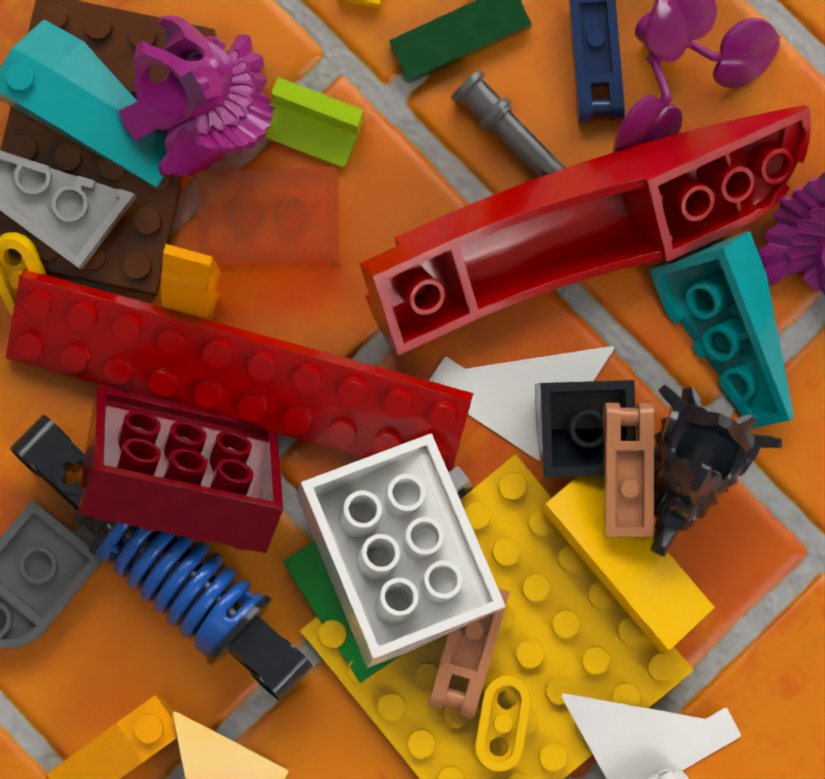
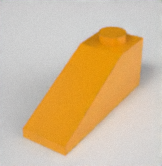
[45,692,177,779]

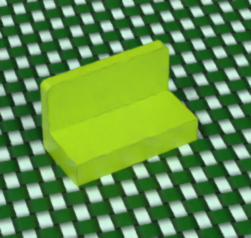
[264,77,365,168]

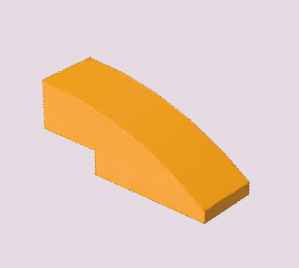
[161,244,221,321]

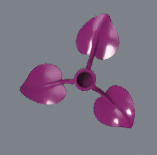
[613,0,781,152]

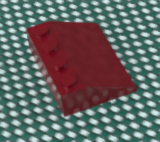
[79,385,283,553]

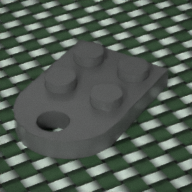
[0,500,103,649]

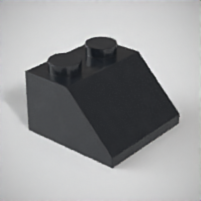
[535,380,636,477]

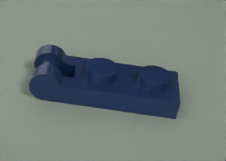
[568,0,625,123]

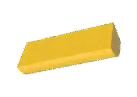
[540,475,715,654]

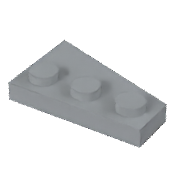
[0,151,137,270]

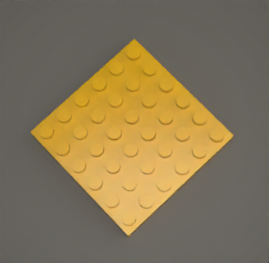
[300,454,694,779]

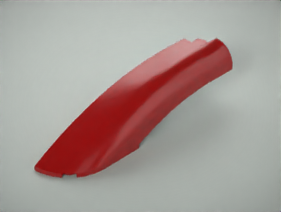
[359,105,811,356]

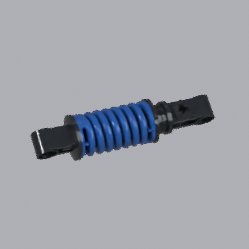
[9,415,313,701]

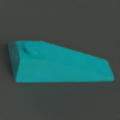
[0,19,167,189]
[649,231,794,429]

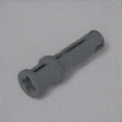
[451,70,566,178]

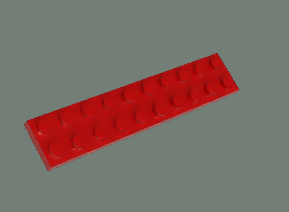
[5,269,474,472]

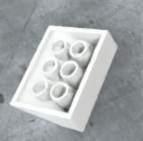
[296,433,505,668]

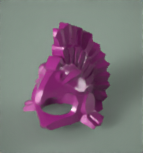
[119,15,276,176]
[759,171,825,296]

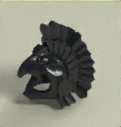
[650,385,782,557]

